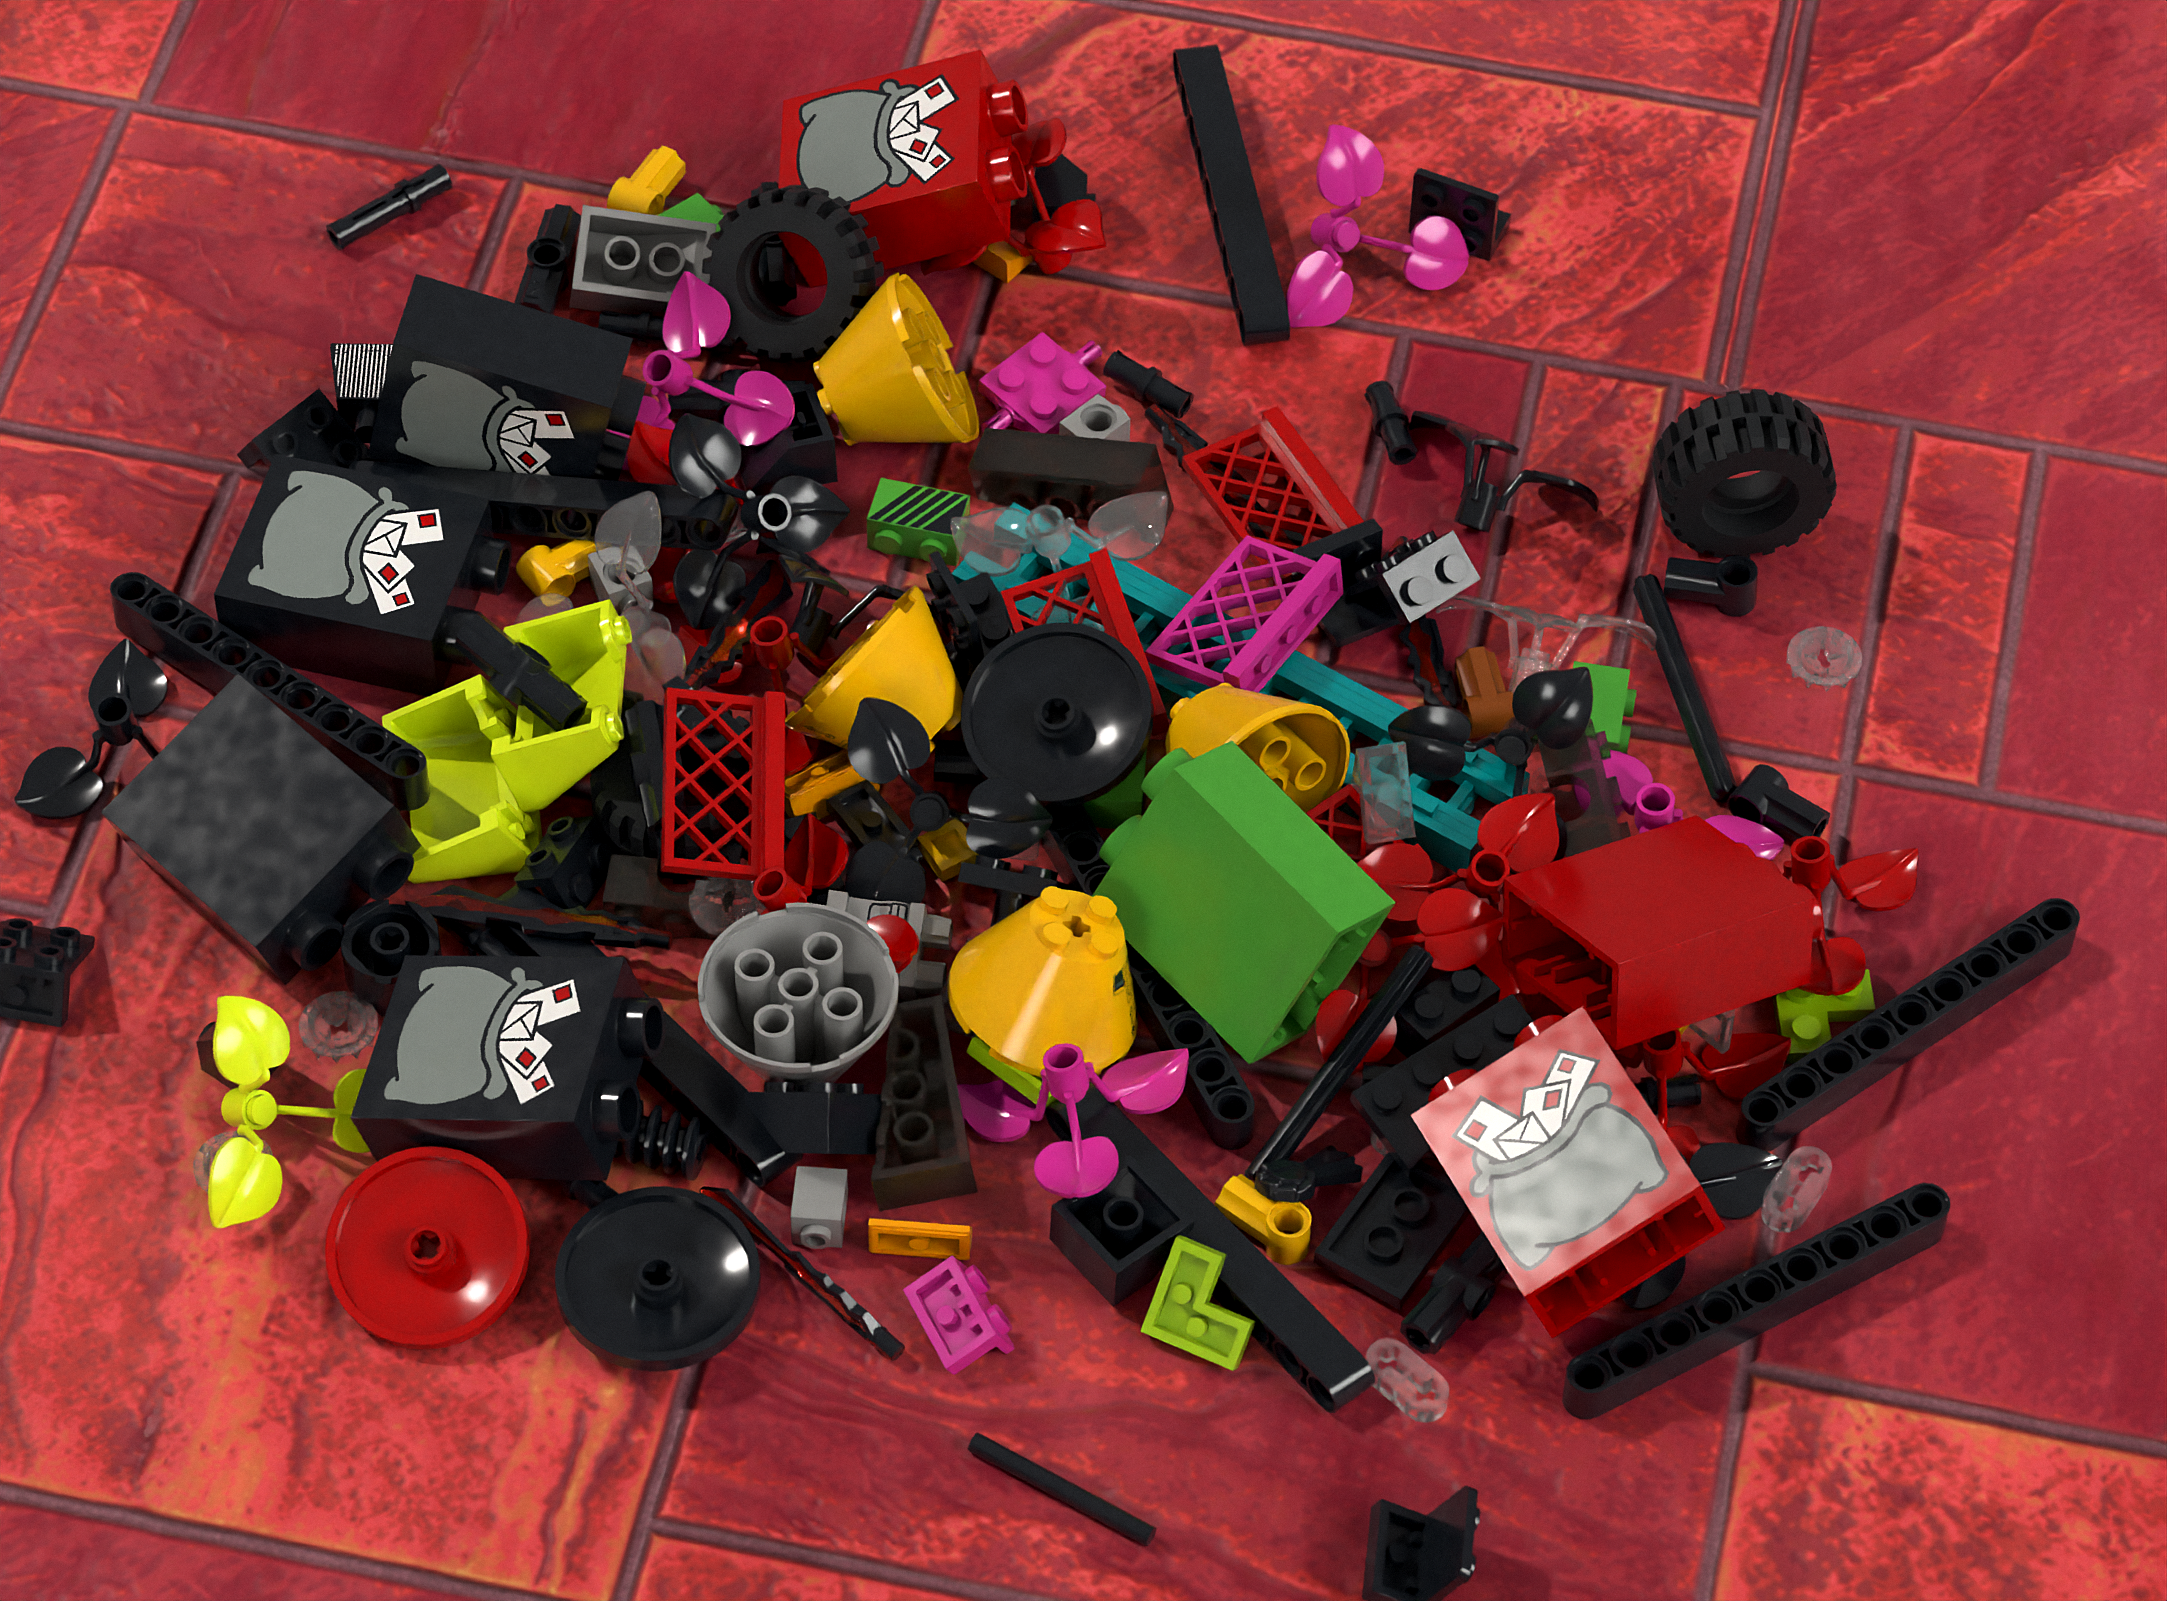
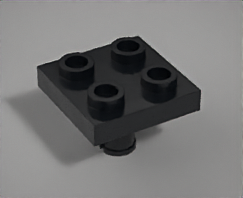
[958,855,1068,927]

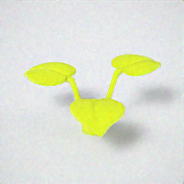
[208,996,371,1228]

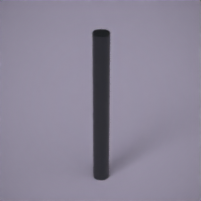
[968,1432,1157,1546]

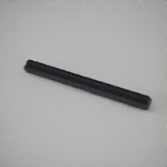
[1633,574,1738,802]
[1245,945,1434,1183]

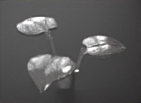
[513,491,686,705]
[951,491,1168,632]
[1436,594,1657,694]

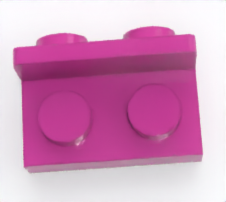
[903,1255,1015,1375]

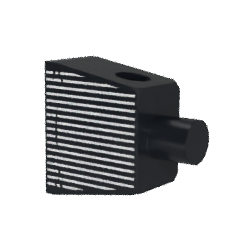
[330,343,393,444]

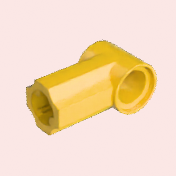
[607,145,686,216]
[516,539,611,607]
[1214,1174,1312,1265]

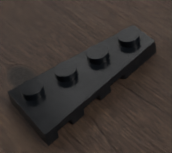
[1350,994,1533,1177]

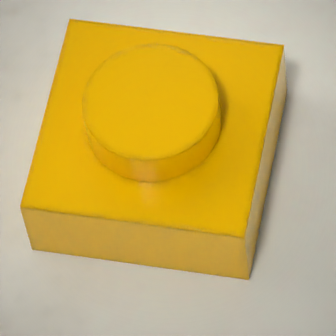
[917,819,980,882]

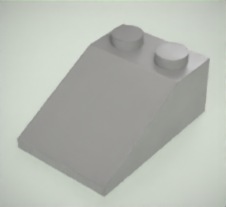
[569,205,717,313]

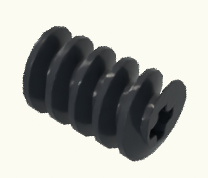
[614,1100,712,1181]

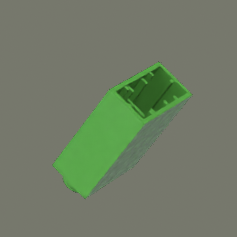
[1092,741,1396,1065]

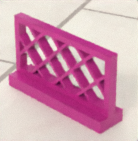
[1145,535,1344,693]

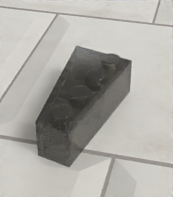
[968,428,1174,547]
[871,995,978,1212]

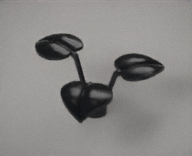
[1408,411,1599,533]
[669,413,850,630]
[756,536,952,657]
[14,638,168,819]
[1388,667,1593,875]
[845,697,1053,905]
[1619,1142,1783,1310]

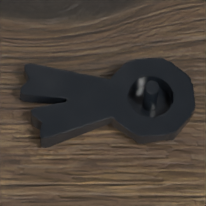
[1254,1145,1363,1203]

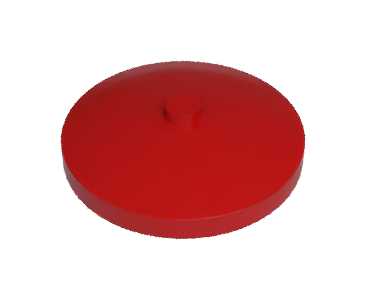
[325,1146,530,1350]

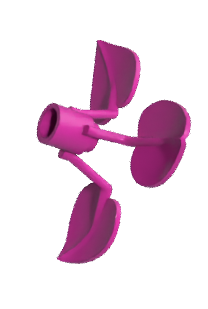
[1286,124,1469,327]
[609,271,795,471]
[1574,740,1784,861]
[958,1043,1190,1199]

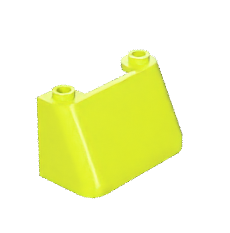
[491,599,632,813]
[382,674,543,884]

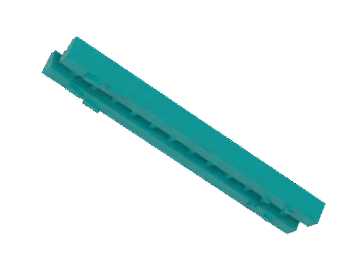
[951,503,1530,872]

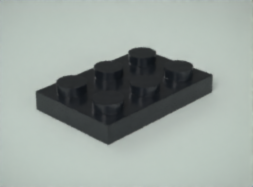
[1313,1152,1471,1310]

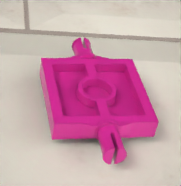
[978,332,1106,445]

